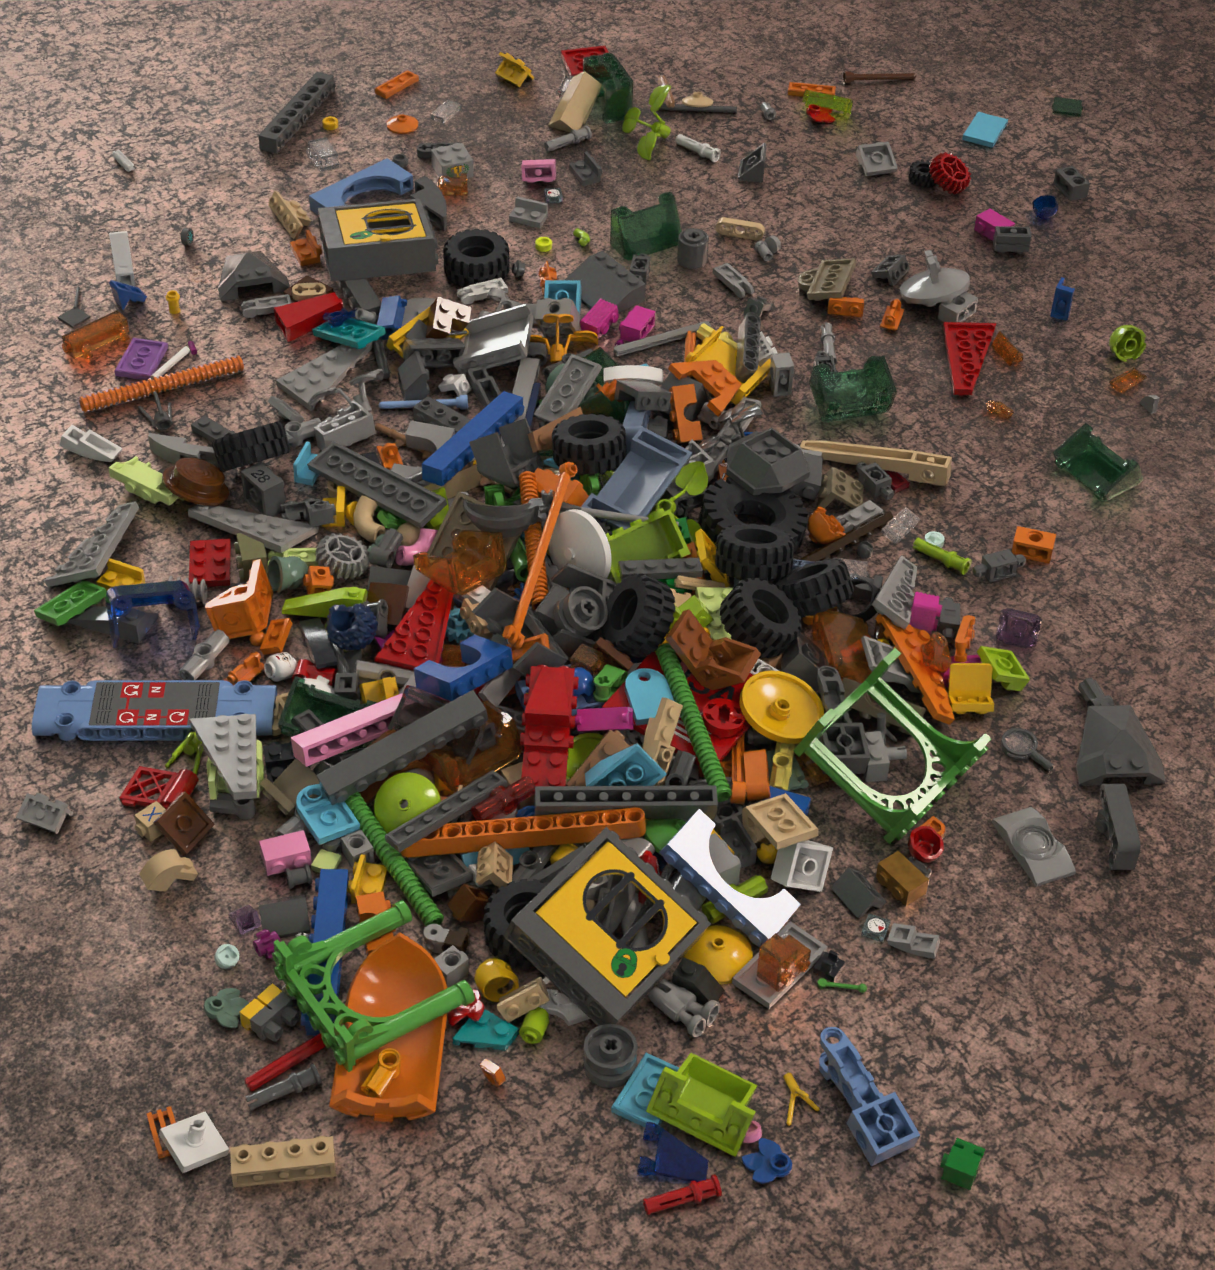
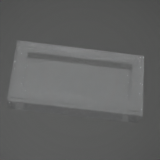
[430,100,461,124]

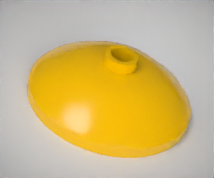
[683,925,753,985]

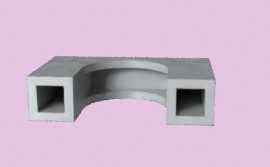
[391,421,455,487]

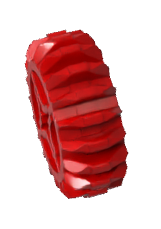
[929,152,971,195]

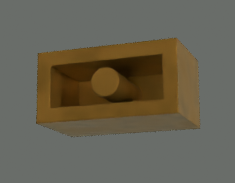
[876,851,929,906]

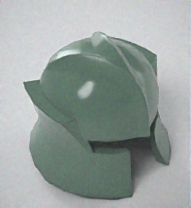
[268,556,308,593]

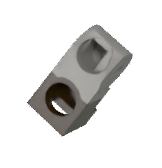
[423,924,470,954]

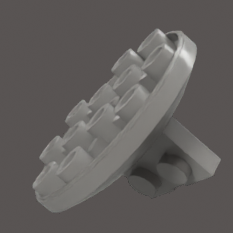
[900,250,970,307]

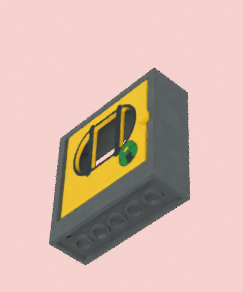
[318,198,439,282]
[503,827,711,1026]

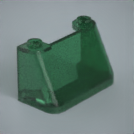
[610,192,682,260]
[1053,423,1144,501]
[278,676,376,753]

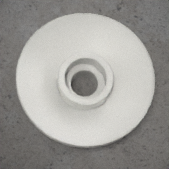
[299,675,339,698]

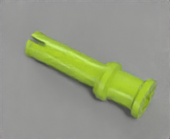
[913,537,972,575]

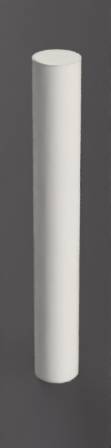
[150,346,190,380]

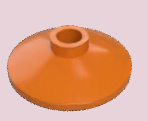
[386,114,419,134]

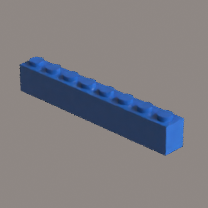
[422,391,524,487]
[301,869,349,1036]

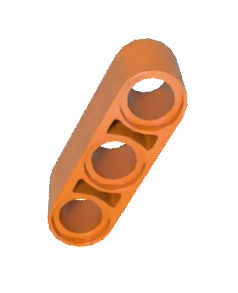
[744,749,770,801]

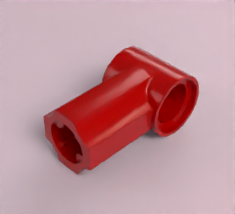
[292,659,337,687]

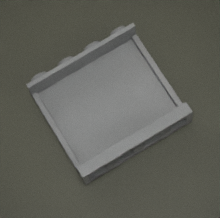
[453,304,534,375]

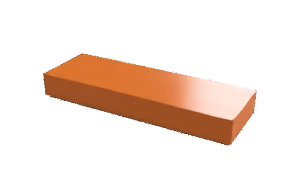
[375,70,419,99]
[788,82,836,100]

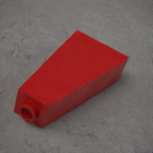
[274,292,344,342]

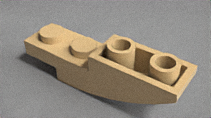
[643,698,683,786]

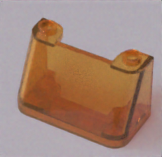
[413,530,506,595]
[811,609,872,683]
[423,700,523,793]

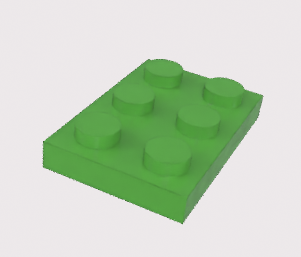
[34,580,108,626]

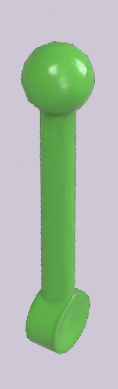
[817,978,867,993]

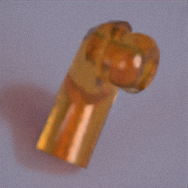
[986,400,1014,418]

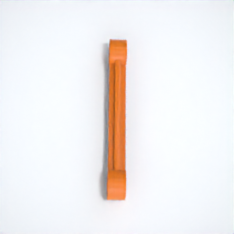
[730,733,746,804]

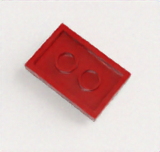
[189,539,231,587]

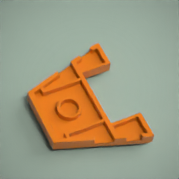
[668,360,742,417]

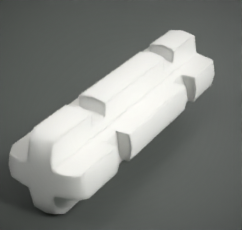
[112,150,134,172]

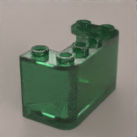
[583,53,634,124]
[809,355,897,422]

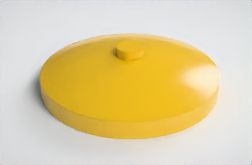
[740,671,824,744]

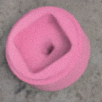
[743,1120,762,1143]

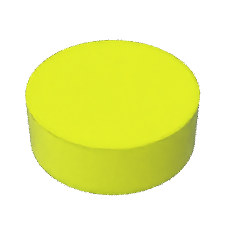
[535,237,552,252]

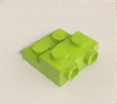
[977,646,1030,691]

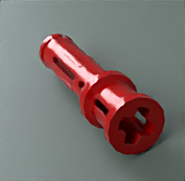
[643,1174,722,1215]

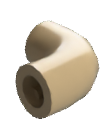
[353,495,386,543]

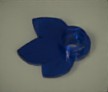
[323,308,357,327]

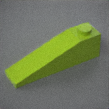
[281,587,368,618]

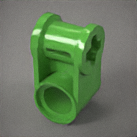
[593,664,628,703]

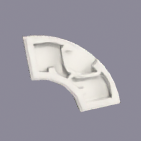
[539,989,590,1026]

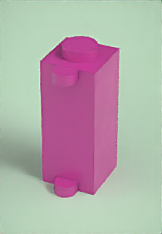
[575,707,634,732]

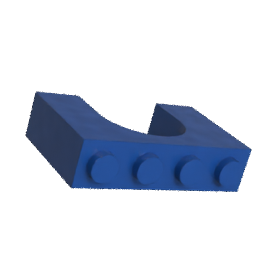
[414,635,513,701]

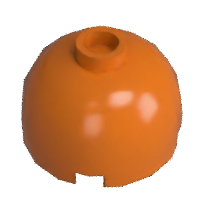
[807,507,846,545]

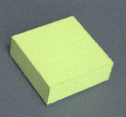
[311,849,342,873]

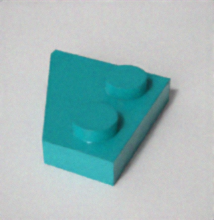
[453,1009,519,1051]

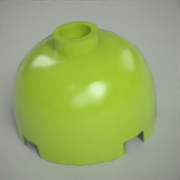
[1109,325,1146,362]

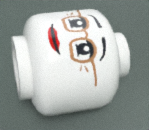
[264,652,297,682]

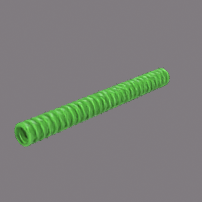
[655,643,732,802]
[345,792,444,927]

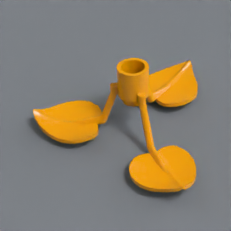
[530,313,598,364]

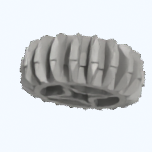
[315,532,369,581]

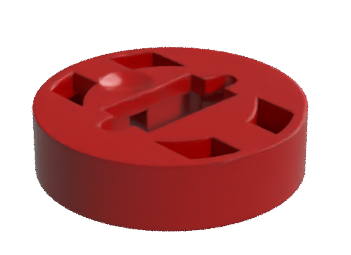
[701,698,745,739]

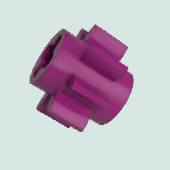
[253,929,281,959]

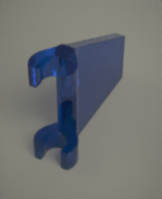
[637,1122,709,1182]

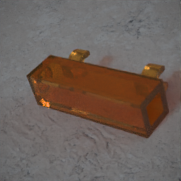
[62,310,130,359]

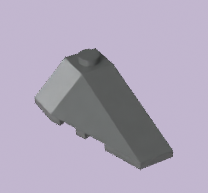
[67,606,159,643]

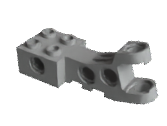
[478,287,581,336]

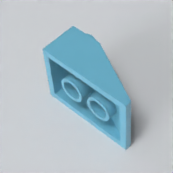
[544,280,582,314]
[585,743,667,786]

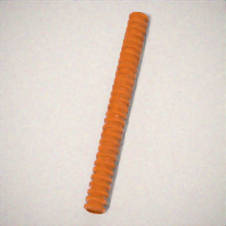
[79,355,244,413]
[519,471,548,610]

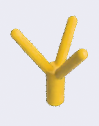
[783,1073,820,1126]

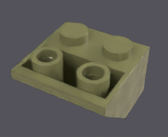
[234,533,269,584]

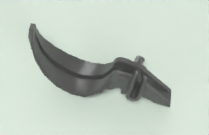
[463,490,581,538]

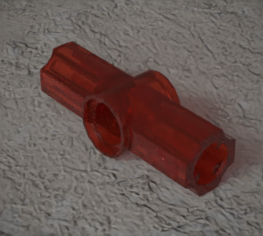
[471,776,535,821]

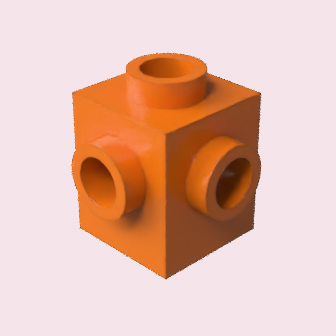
[303,566,334,595]

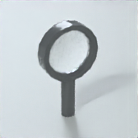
[1000,728,1054,772]

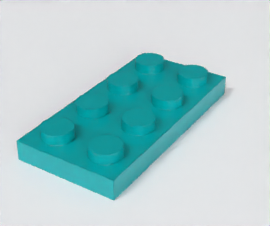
[312,315,386,349]

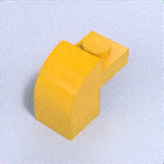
[359,677,399,706]

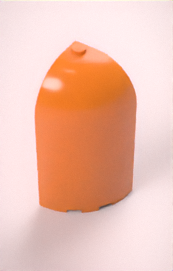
[329,932,447,1122]

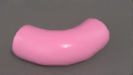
[395,528,438,566]

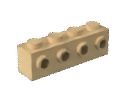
[230,1136,336,1188]

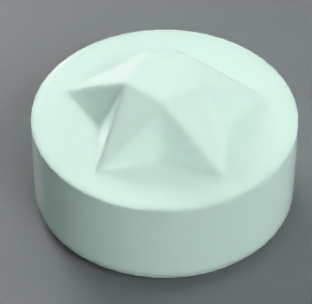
[924,531,945,548]
[214,944,239,969]

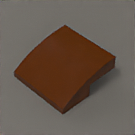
[367,582,409,626]

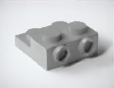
[855,142,898,176]

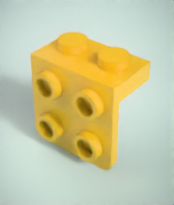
[948,663,994,714]

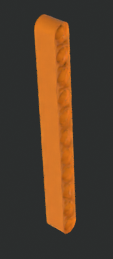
[400,807,646,857]

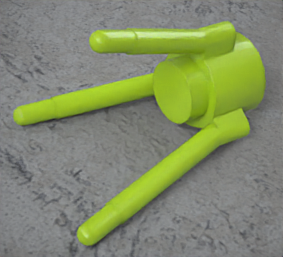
[165,732,204,775]

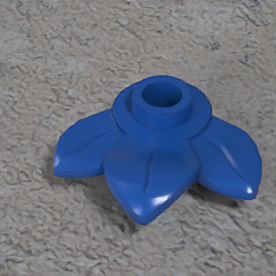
[742,1138,792,1183]

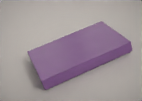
[114,338,168,380]

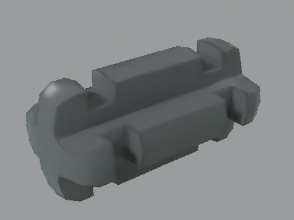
[908,857,932,878]

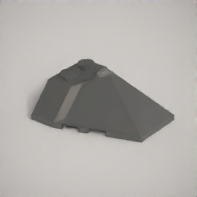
[218,251,290,302]
[1076,705,1166,786]

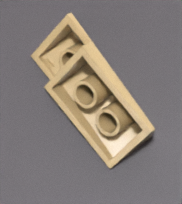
[548,71,602,132]

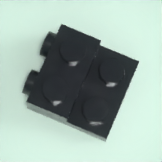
[263,741,311,782]

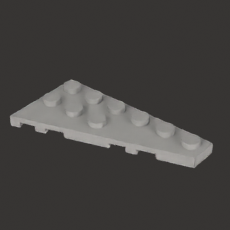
[276,342,373,411]
[44,501,139,587]
[188,504,319,553]
[189,714,257,800]

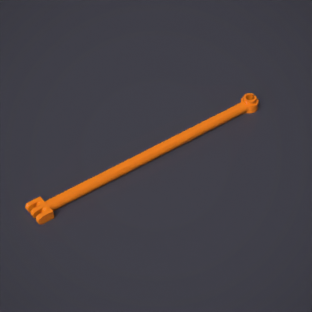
[502,462,578,650]

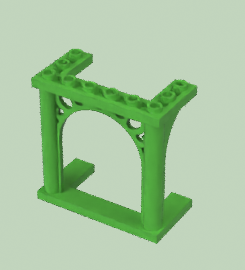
[793,648,991,844]

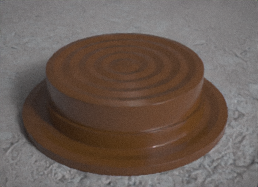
[162,458,229,506]

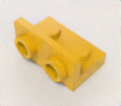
[97,558,146,599]
[347,854,389,904]

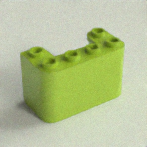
[606,508,691,583]

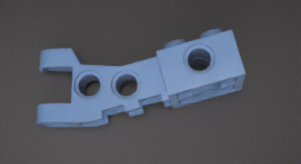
[819,1027,920,1166]

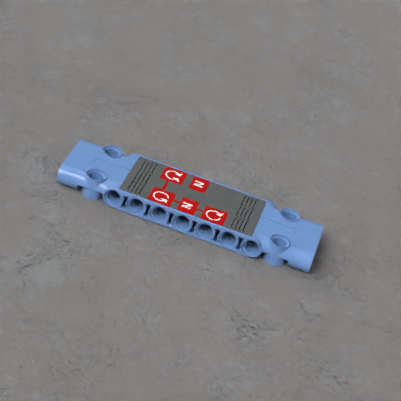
[32,680,277,741]

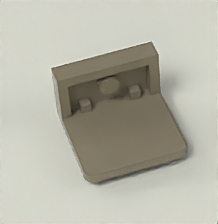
[817,467,864,508]
[260,759,319,816]

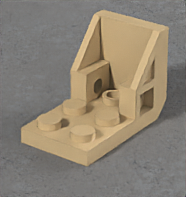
[742,793,818,850]

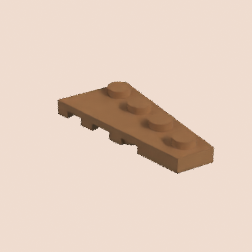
[528,407,583,453]

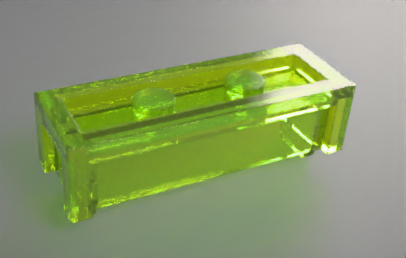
[802,89,853,115]

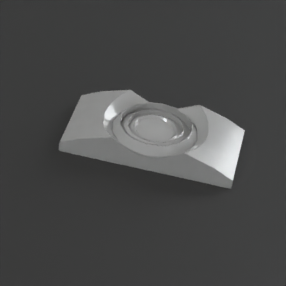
[861,636,922,693]
[992,807,1076,887]

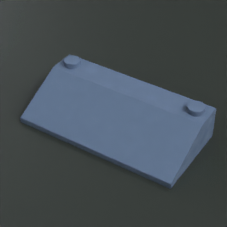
[581,427,692,532]

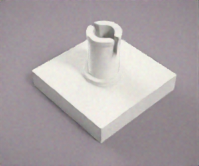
[159,1112,229,1173]

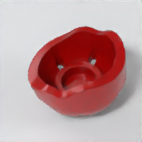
[908,826,944,863]

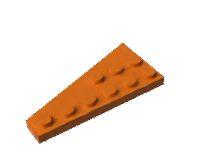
[875,613,955,725]

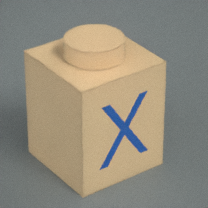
[134,801,165,842]

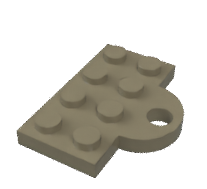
[797,258,856,301]

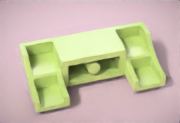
[109,456,184,506]

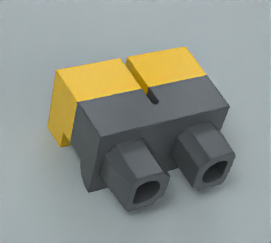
[239,983,300,1042]

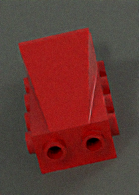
[520,665,579,793]

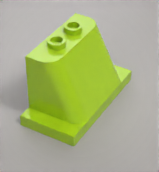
[646,1053,758,1157]

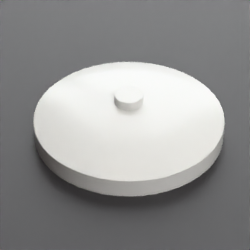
[548,509,611,578]

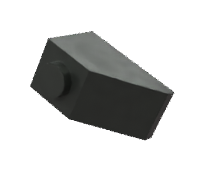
[672,957,725,1005]

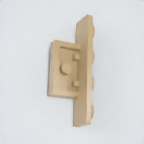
[268,191,311,240]

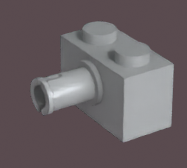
[863,731,907,782]

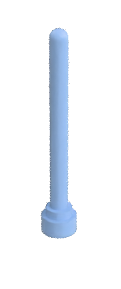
[379,395,468,410]

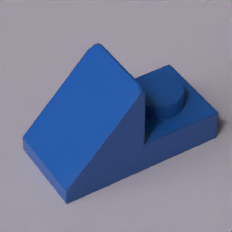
[109,280,147,310]

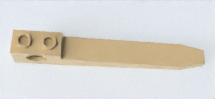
[800,440,952,486]

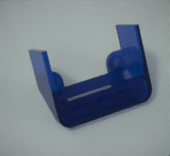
[105,580,200,648]

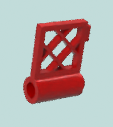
[119,766,199,809]

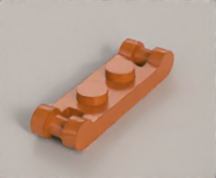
[954,615,975,662]

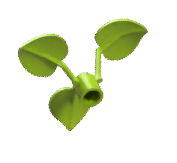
[622,85,672,160]
[647,461,708,542]

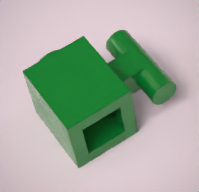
[940,1138,986,1190]

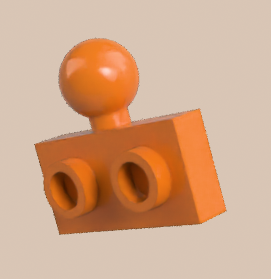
[250,618,292,655]

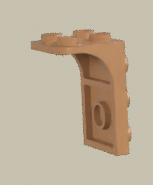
[566,730,634,786]

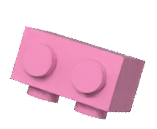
[521,159,556,183]
[259,830,312,876]

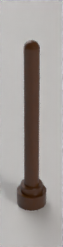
[843,71,916,84]

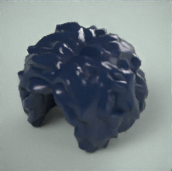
[326,603,379,650]

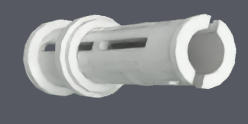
[676,134,721,163]

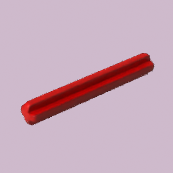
[245,1033,326,1091]

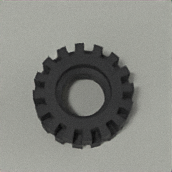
[908,160,936,187]

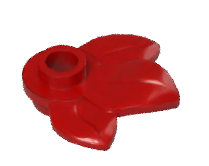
[806,104,836,123]
[447,989,485,1026]

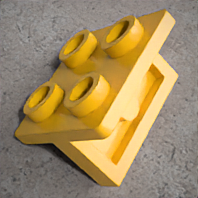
[495,52,535,88]

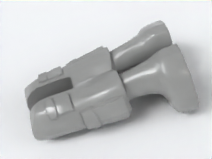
[648,979,720,1038]

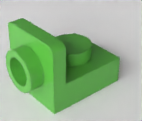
[376,510,407,530]

